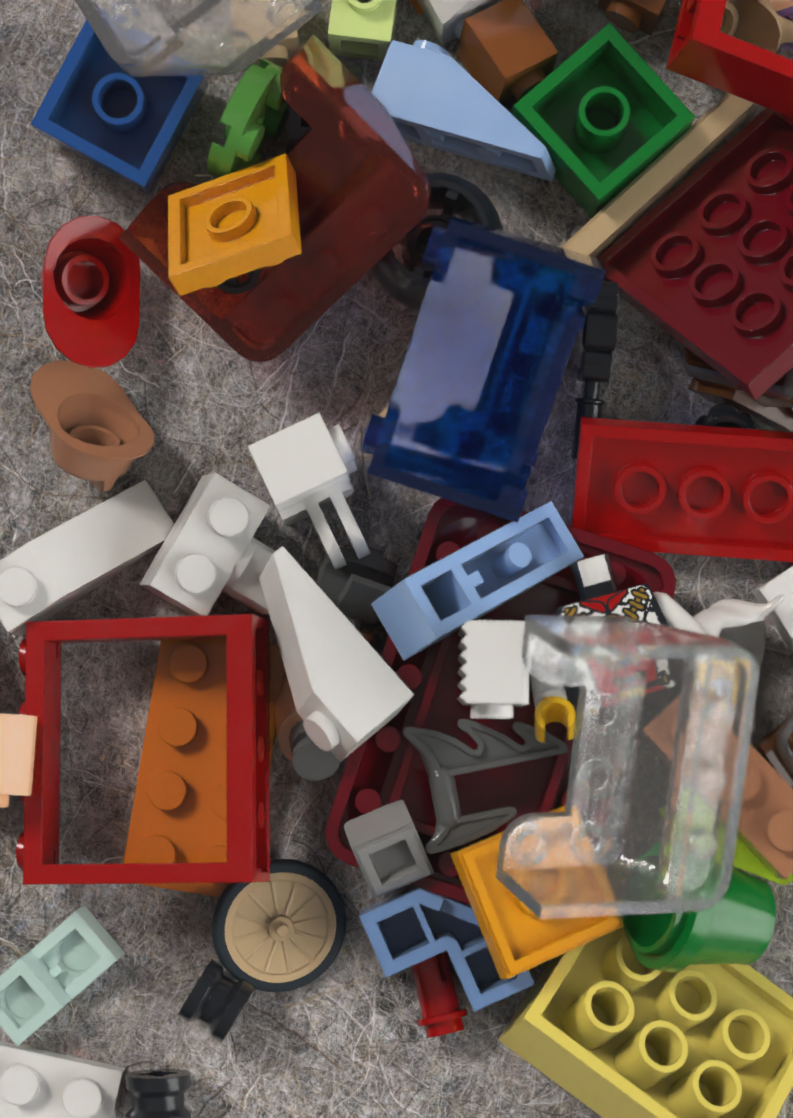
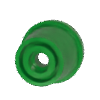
[623,837,776,972]

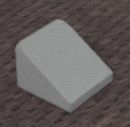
[344,800,434,899]

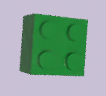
[512,23,695,218]

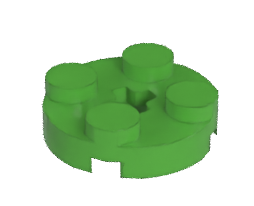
[207,58,293,178]

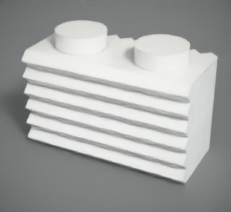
[457,620,530,719]

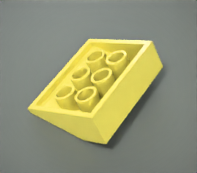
[498,869,793,1118]

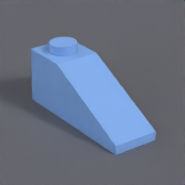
[365,40,556,182]
[371,501,584,661]

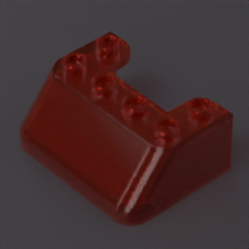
[118,34,431,362]

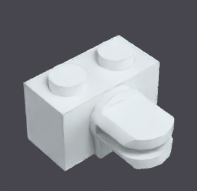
[247,412,371,570]
[139,472,275,616]

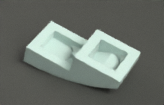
[0,905,125,1047]

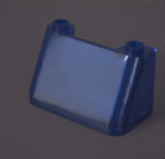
[360,216,606,523]

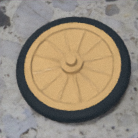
[212,859,346,992]

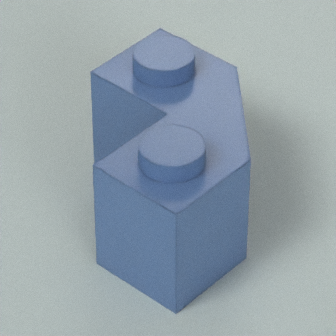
[359,886,535,1012]

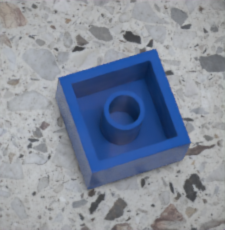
[31,10,209,194]

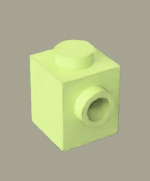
[328,0,399,61]

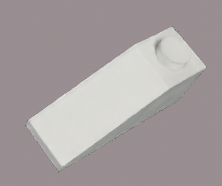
[0,480,174,636]
[259,546,414,762]

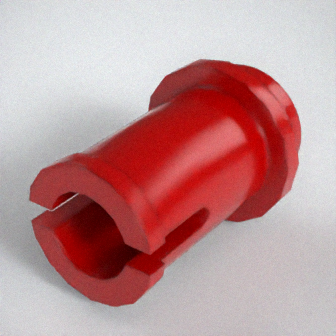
[411,952,468,1038]

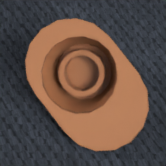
[29,361,155,493]

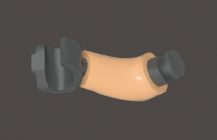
[273,546,398,781]

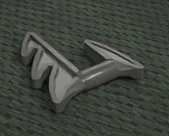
[403,719,568,854]

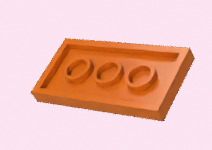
[123,638,286,897]

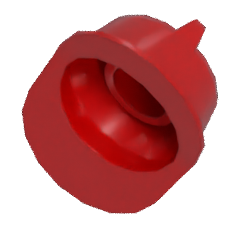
[40,215,141,368]

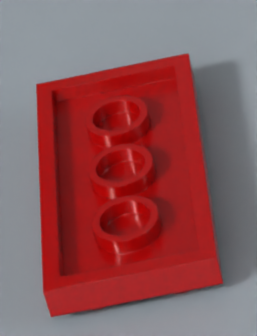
[570,417,793,562]

